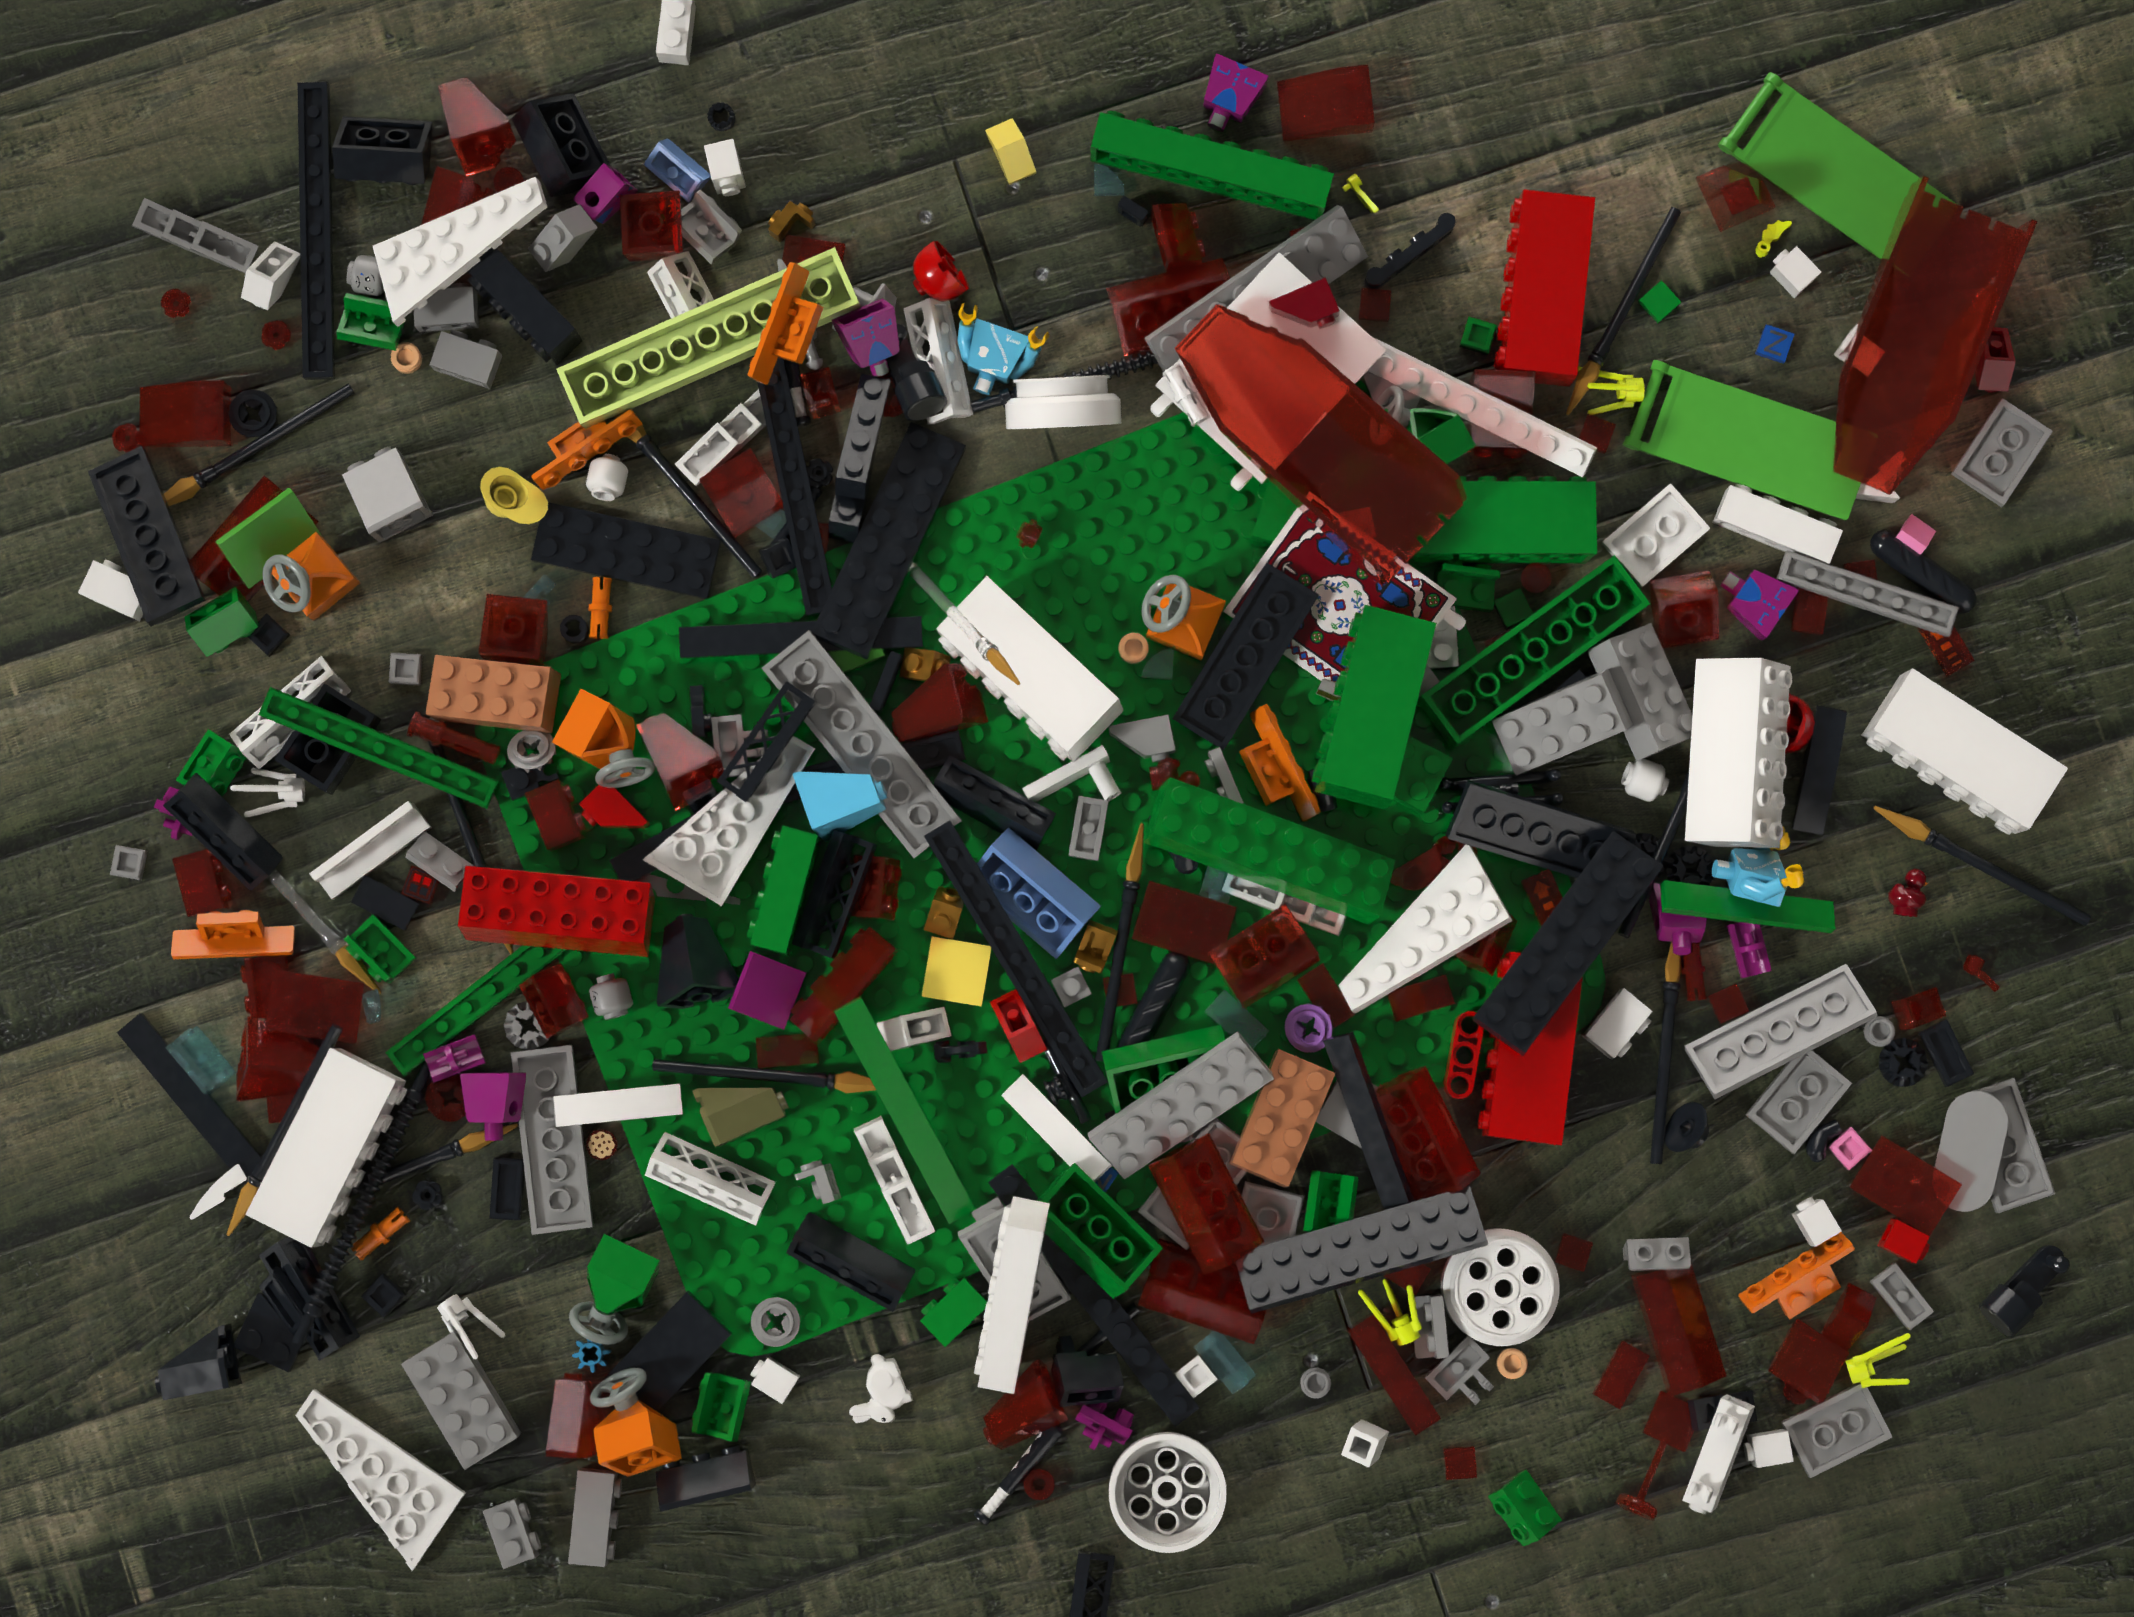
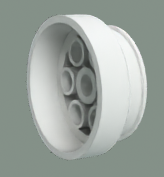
[1005,375,1122,429]
[1441,1228,1560,1346]
[1109,1432,1227,1553]

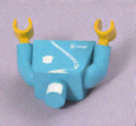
[957,303,1050,395]
[1712,827,1804,907]

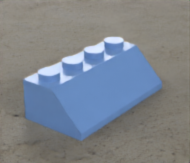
[977,827,1101,959]

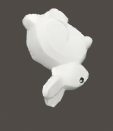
[849,1354,913,1423]

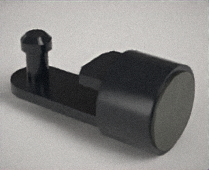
[886,324,947,421]
[1979,1245,2070,1338]

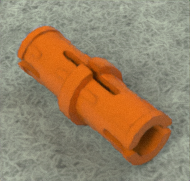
[588,577,612,639]
[351,1206,410,1261]

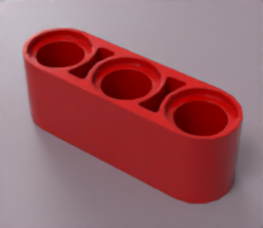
[1444,1011,1484,1099]

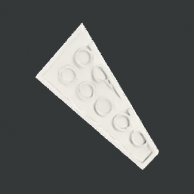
[373,177,547,327]
[643,736,815,906]
[1338,844,1512,1013]
[295,1389,466,1571]

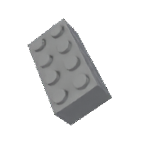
[1587,623,1693,761]
[1491,669,1633,776]
[401,1330,521,1470]

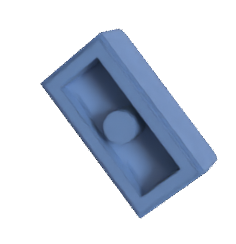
[643,139,711,203]

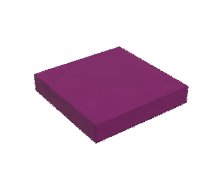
[728,951,806,1030]

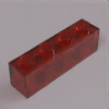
[1345,1313,1441,1436]

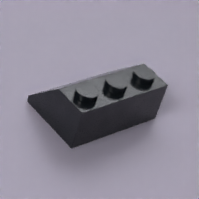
[511,93,611,197]
[332,116,432,185]
[275,683,382,795]
[655,1445,756,1512]

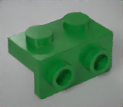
[336,293,405,351]
[344,914,417,983]
[1303,1170,1359,1232]
[692,1372,751,1442]
[1488,1470,1562,1546]

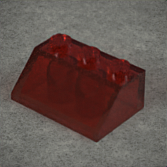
[1208,903,1320,1009]

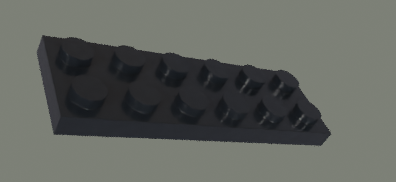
[88,446,206,627]
[531,502,721,599]
[1172,563,1319,750]
[1445,780,1636,878]

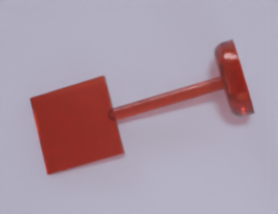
[1615,1391,1694,1521]

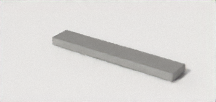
[1777,550,1959,637]

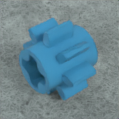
[572,1339,612,1373]

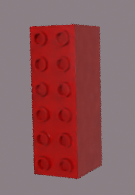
[1494,189,1596,387]
[458,866,655,957]
[1478,952,1583,1146]

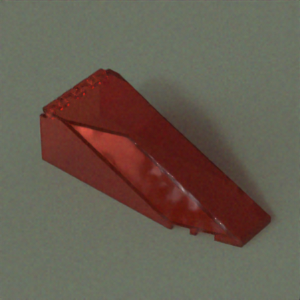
[1833,176,2038,495]
[1175,304,1467,586]

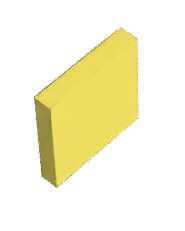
[922,936,992,1007]

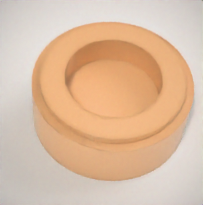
[391,342,422,374]
[1118,633,1149,664]
[1496,1348,1528,1379]

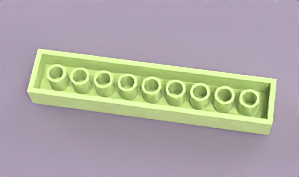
[556,247,861,429]

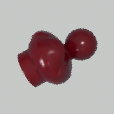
[1888,868,1928,917]

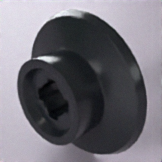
[1664,1102,1709,1152]

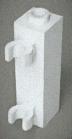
[1682,1394,1755,1514]

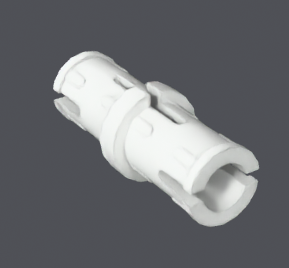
[1162,364,1209,426]

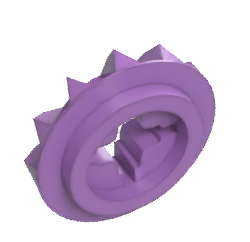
[1285,1003,1334,1052]

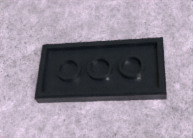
[603,1291,732,1412]

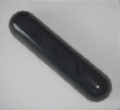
[1870,529,1977,614]
[1116,951,1190,1048]

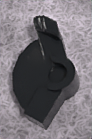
[934,1040,987,1063]

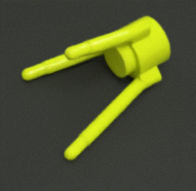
[1578,366,1645,416]
[1358,1279,1422,1346]
[1845,1333,1911,1389]

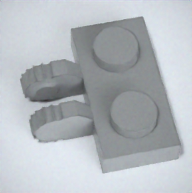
[711,714,769,779]
[1424,1335,1494,1405]

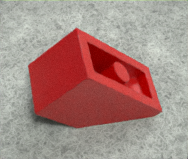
[579,785,650,828]
[990,989,1047,1063]

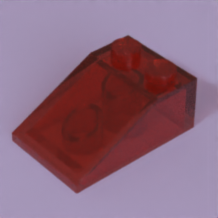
[1277,65,1375,141]
[140,380,231,448]

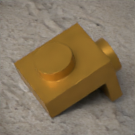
[768,201,816,242]
[899,648,951,686]
[924,887,964,939]
[1073,920,1118,973]

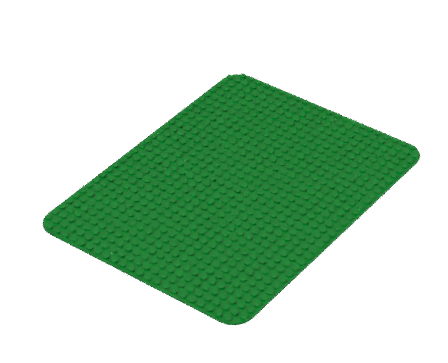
[475,380,1606,1357]

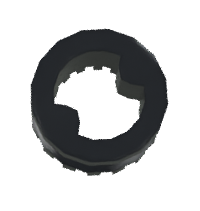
[707,102,736,132]
[560,615,588,643]
[1043,1075,1068,1106]

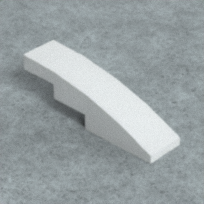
[675,389,766,486]
[1222,873,1347,936]
[1001,1074,1112,1182]
[553,1084,683,1127]
[854,1116,935,1244]

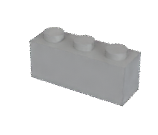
[568,1468,622,1567]

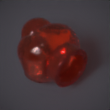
[1149,758,1200,791]

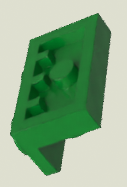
[1434,560,1501,613]
[176,729,247,797]

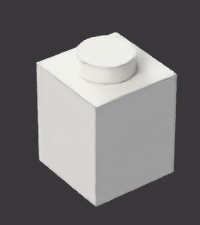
[1770,246,1821,298]
[1792,1197,1842,1247]
[750,1356,800,1404]
[1341,1419,1389,1467]
[1744,1429,1794,1468]

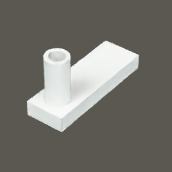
[1022,745,1121,802]

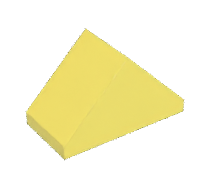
[985,118,1036,185]

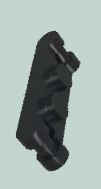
[1364,213,1456,291]

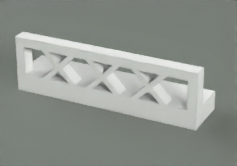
[647,251,714,318]
[903,298,973,424]
[229,656,351,769]
[309,801,432,900]
[645,1132,776,1226]

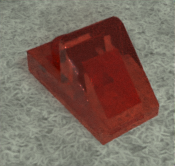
[1387,974,1455,1022]

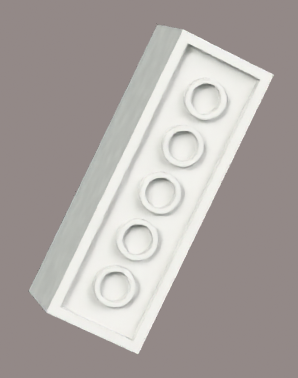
[936,576,1124,762]
[1685,658,1792,848]
[1861,668,2068,835]
[245,1048,407,1248]

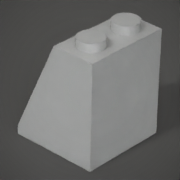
[342,447,433,543]

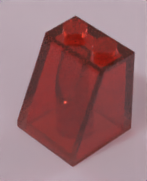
[1467,369,1536,458]

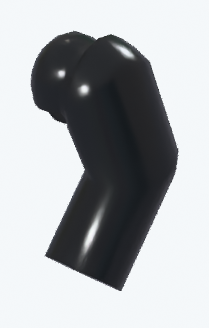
[1806,1120,1842,1162]

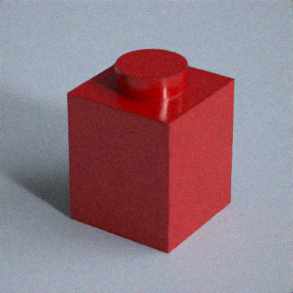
[1877,1219,1930,1264]

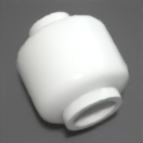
[586,454,628,501]
[1621,759,1669,802]

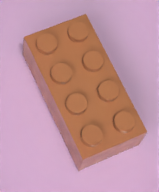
[426,655,561,733]
[1229,1049,1335,1188]

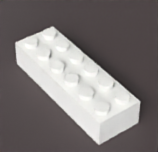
[974,1196,1050,1394]

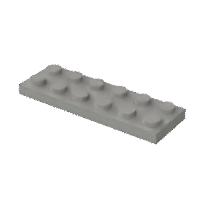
[1685,964,1877,1099]
[1088,1031,1274,1179]
[511,1045,594,1235]

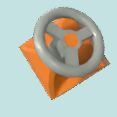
[262,532,360,621]
[1142,575,1226,661]
[552,689,655,788]
[590,1368,682,1477]

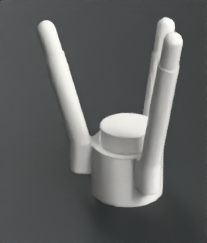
[230,768,305,817]
[437,1294,505,1359]

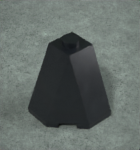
[657,914,739,1009]
[155,1323,242,1400]

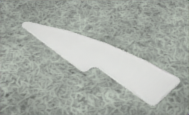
[190,1164,247,1220]

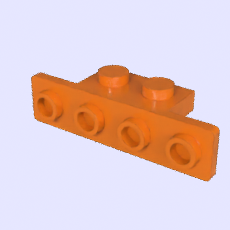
[748,262,824,385]
[531,409,642,490]
[1239,704,1321,822]
[171,910,295,960]
[1738,1232,1855,1320]

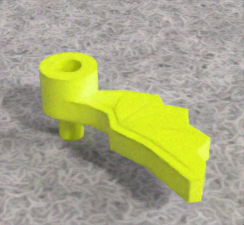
[1342,174,1379,213]
[1755,220,1792,258]

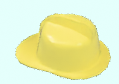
[480,467,548,524]

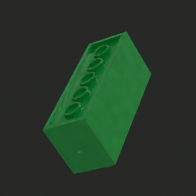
[1405,476,1597,564]
[1311,605,1437,810]

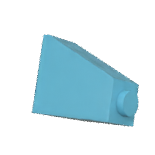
[792,772,888,842]

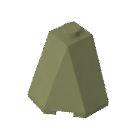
[692,1088,789,1147]

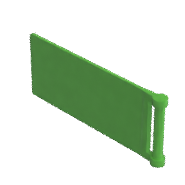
[1718,72,1959,278]
[1623,360,1877,521]

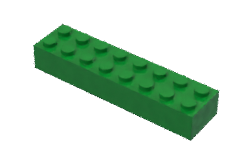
[1090,111,1334,220]
[1417,555,1651,749]
[1144,777,1396,924]

